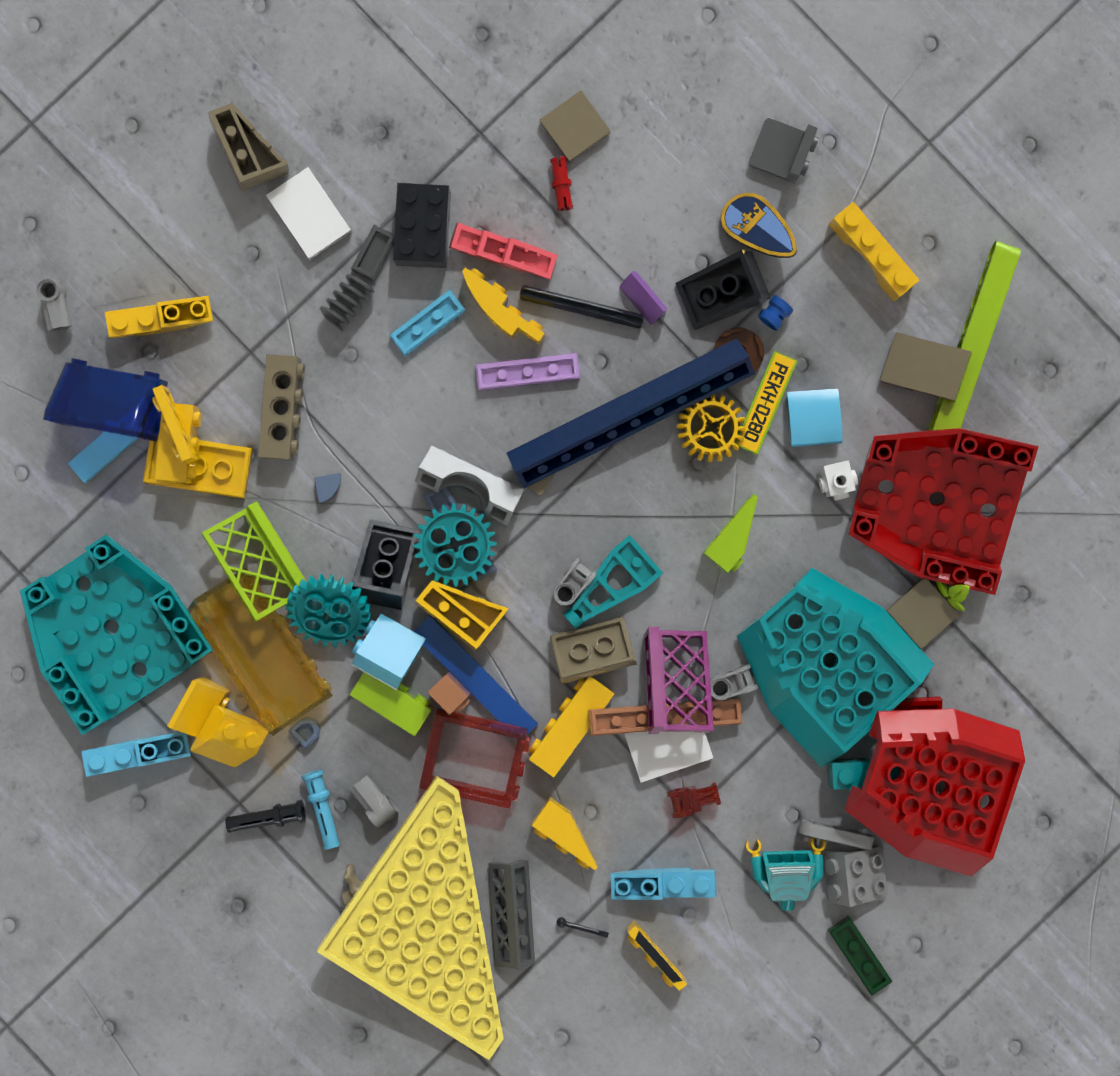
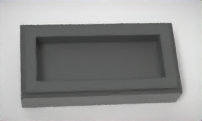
[351,224,394,282]

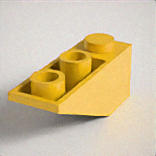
[532,797,597,870]

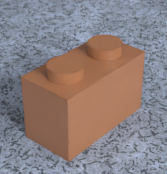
[427,671,470,715]

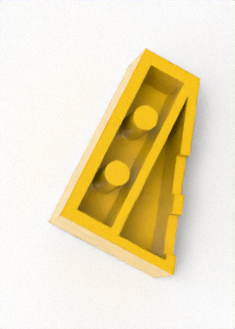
[415,580,509,651]

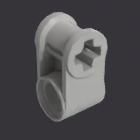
[553,557,597,606]
[710,664,758,700]

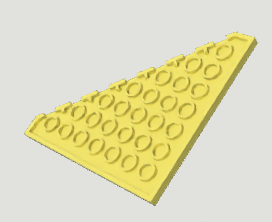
[317,776,504,1060]

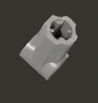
[36,278,72,332]
[350,774,400,829]

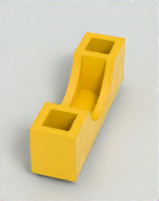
[828,201,920,302]

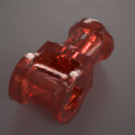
[667,782,721,818]

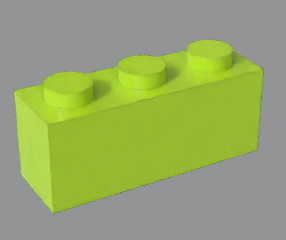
[350,672,433,736]

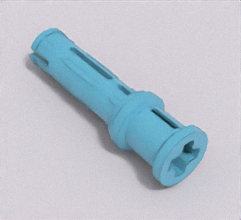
[301,769,340,850]

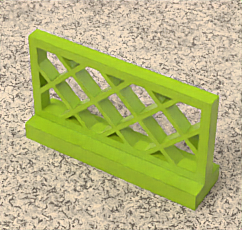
[201,501,306,622]

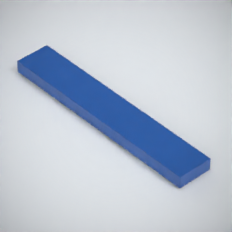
[413,615,538,742]

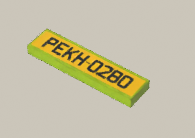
[735,351,797,455]

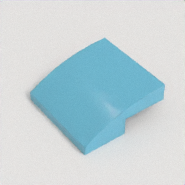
[786,389,843,447]

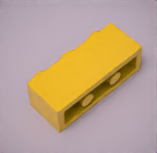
[154,403,202,484]

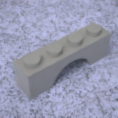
[415,445,524,526]

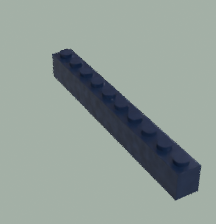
[506,338,755,488]

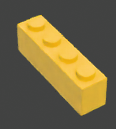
[528,676,615,778]

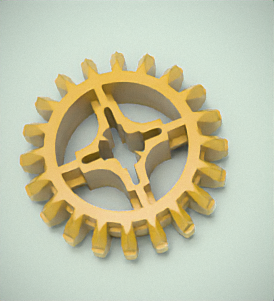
[676,394,746,463]

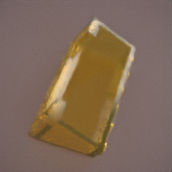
[188,567,333,736]

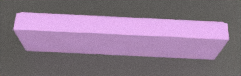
[476,353,580,391]

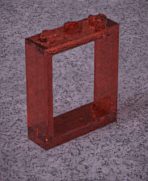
[419,708,531,809]

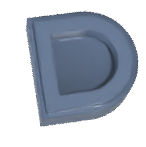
[288,717,320,749]

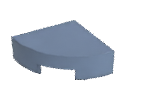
[315,473,341,503]

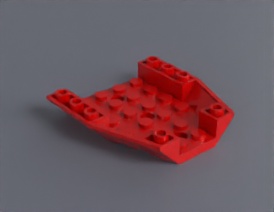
[848,428,1039,595]
[844,708,1026,877]

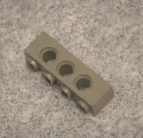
[258,354,305,461]

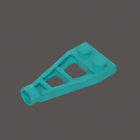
[563,535,663,629]

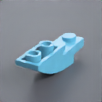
[81,732,191,777]
[611,867,717,900]

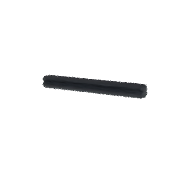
[520,285,644,329]

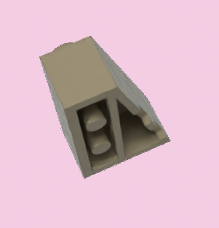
[208,103,289,192]

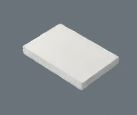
[266,167,352,260]
[624,731,713,782]

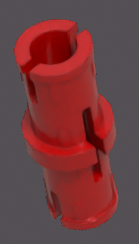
[550,156,573,211]

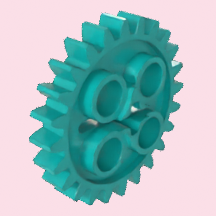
[413,503,497,587]
[285,574,371,648]

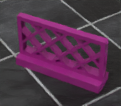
[643,627,714,734]

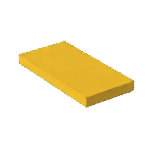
[143,432,253,499]

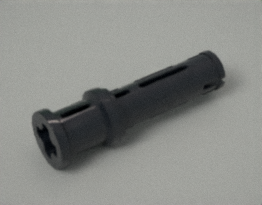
[225,800,306,833]

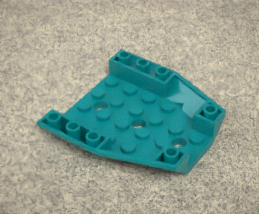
[20,534,214,736]
[737,568,934,767]

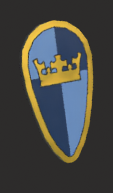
[721,193,797,258]

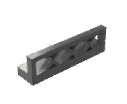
[488,860,535,969]

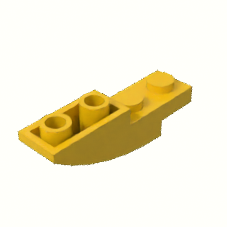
[462,268,545,345]
[105,295,213,339]

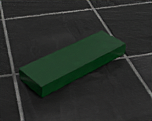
[827,915,893,996]

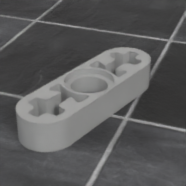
[799,819,874,850]

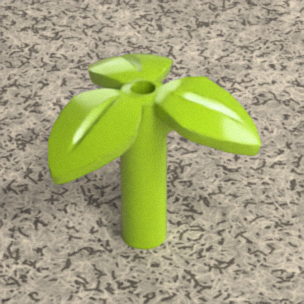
[936,581,970,612]

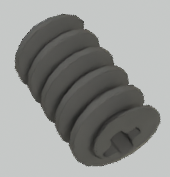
[320,274,375,332]

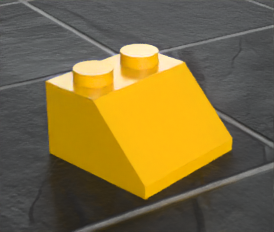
[167,677,231,737]
[190,704,268,768]

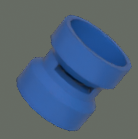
[758,295,794,331]

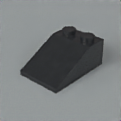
[676,250,771,330]
[352,520,420,610]

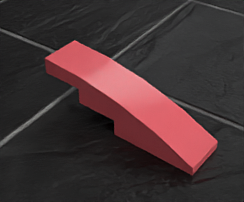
[449,223,558,280]

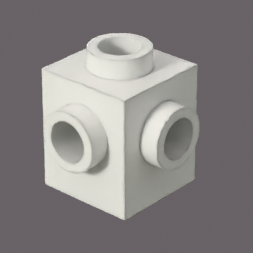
[818,460,858,501]

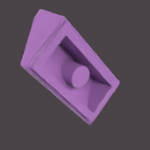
[620,271,667,325]

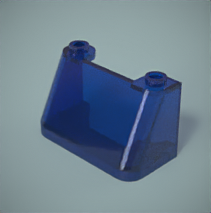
[43,358,168,442]

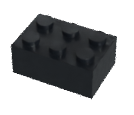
[393,183,451,268]

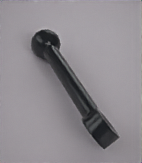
[556,917,609,938]

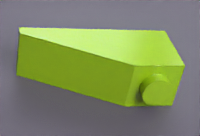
[703,494,758,573]

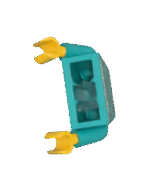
[746,837,826,911]

